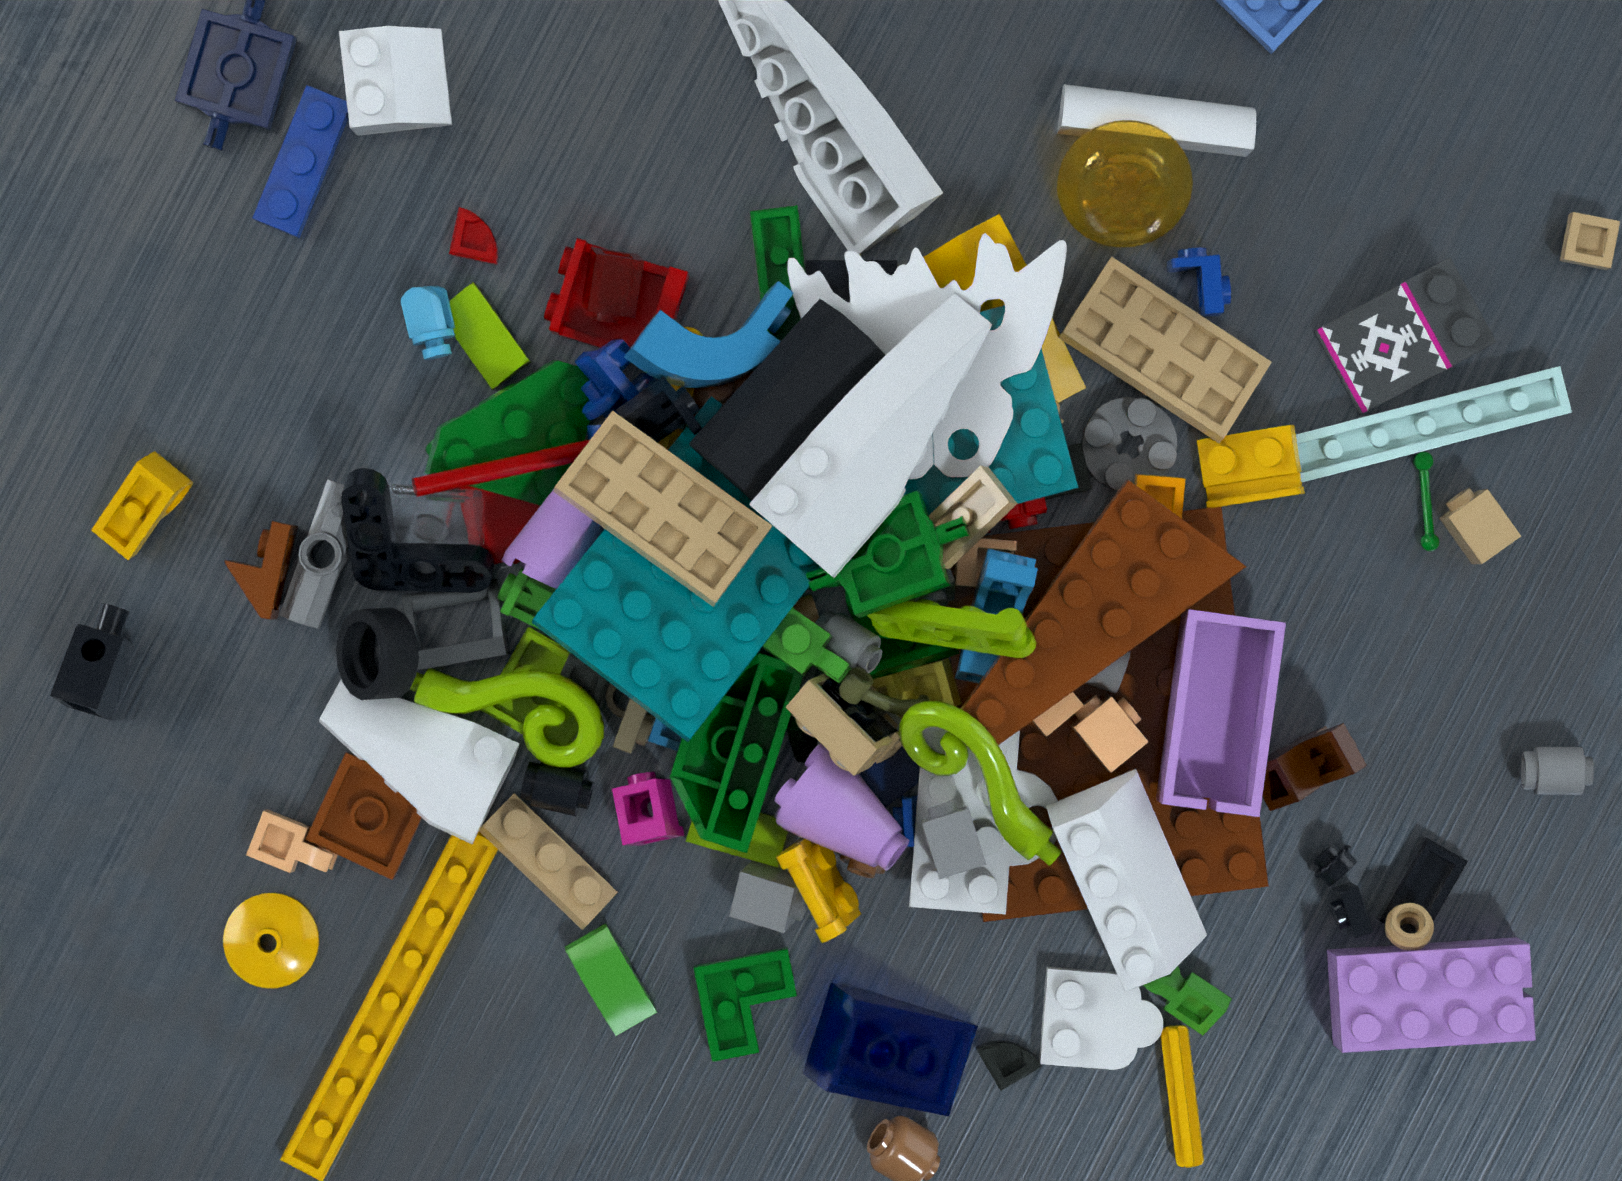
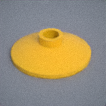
[223,893,319,989]

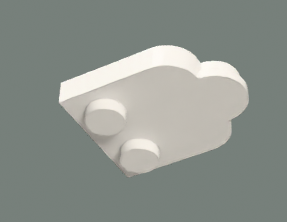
[1039,966,1163,1070]

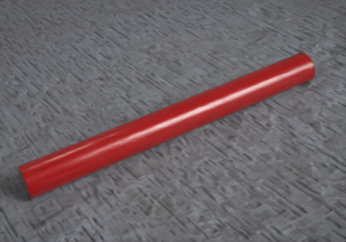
[412,439,591,497]

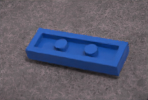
[252,85,348,238]

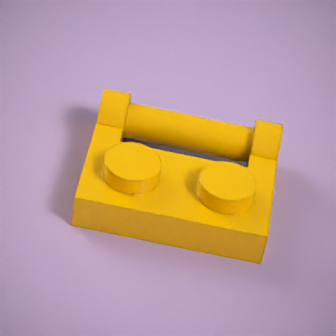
[776,838,861,943]

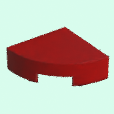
[449,207,498,265]

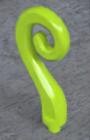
[410,668,604,767]
[899,701,1061,866]

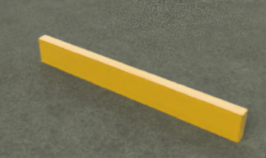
[280,832,498,1181]

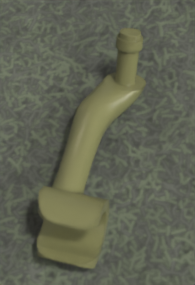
[839,667,929,716]

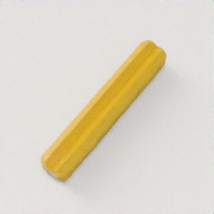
[1160,1025,1204,1168]

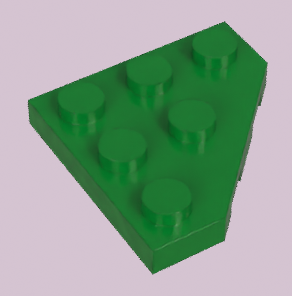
[424,360,590,506]

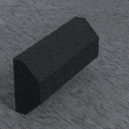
[689,299,885,501]

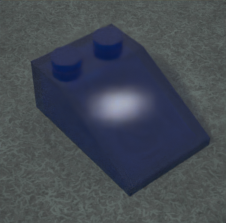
[802,983,978,1116]

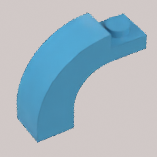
[624,281,794,388]
[955,549,1038,683]

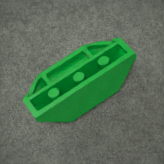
[670,653,803,853]

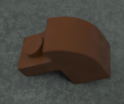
[1262,723,1367,811]

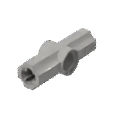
[279,479,367,629]

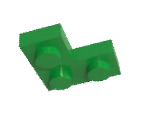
[693,947,797,1062]

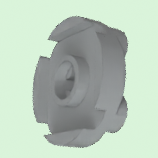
[1081,397,1178,491]

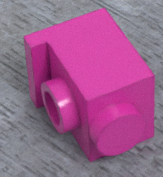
[612,772,685,846]

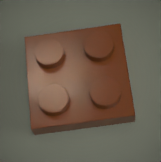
[305,751,423,880]

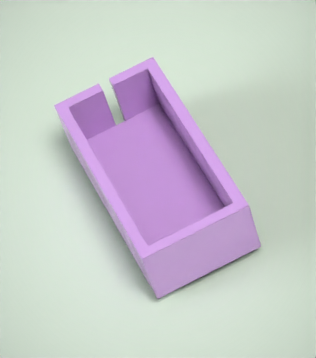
[1156,609,1286,817]
[1327,937,1536,1053]

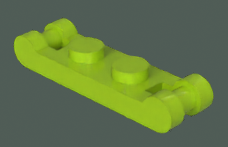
[867,599,1036,658]

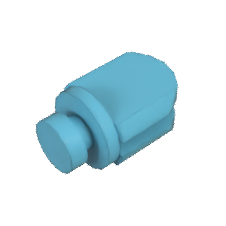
[401,286,455,360]

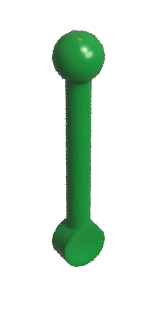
[1413,452,1440,552]

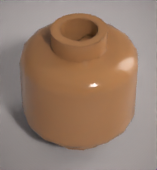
[867,1115,941,1181]

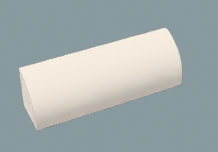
[1057,84,1256,157]

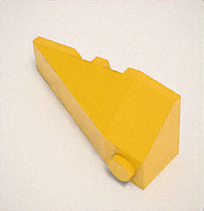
[923,214,1086,403]

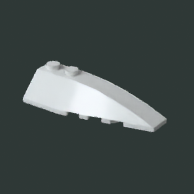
[718,0,943,255]
[749,293,992,578]

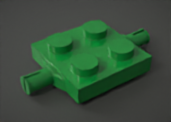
[806,491,970,618]

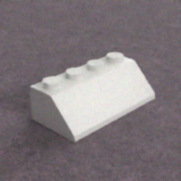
[1046,769,1207,992]

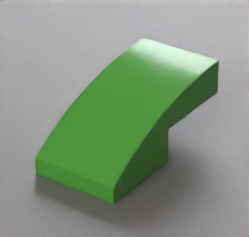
[565,923,657,1036]

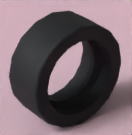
[336,608,419,700]

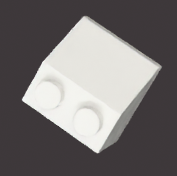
[339,26,452,136]

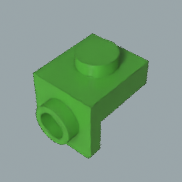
[497,568,556,629]

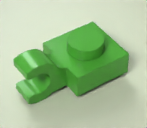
[763,607,851,684]
[1143,966,1232,1036]

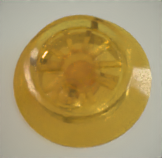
[1057,120,1193,247]

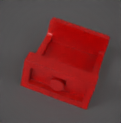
[544,238,690,348]

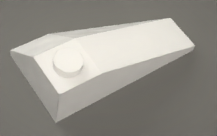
[319,679,519,844]

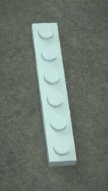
[1296,366,1572,483]

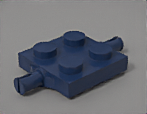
[175,0,297,151]

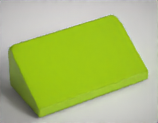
[449,282,532,390]

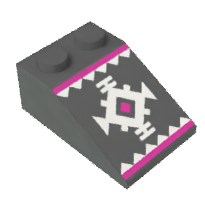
[1314,257,1497,415]

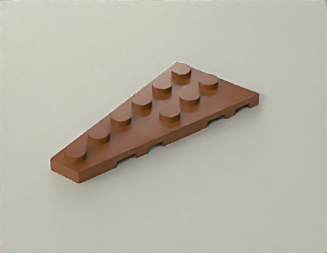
[960,480,1247,745]

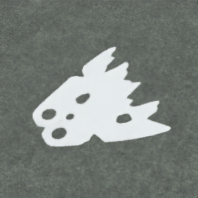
[787,233,1067,479]

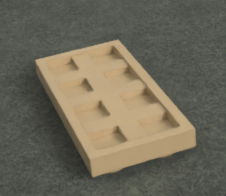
[1058,256,1272,443]
[553,411,772,607]

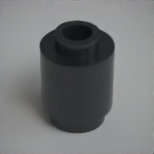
[520,761,594,817]

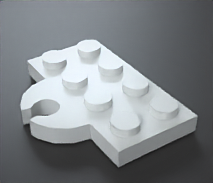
[909,727,1058,915]

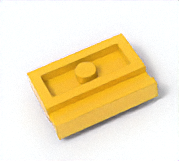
[1197,425,1305,508]

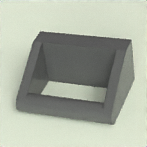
[402,579,511,671]

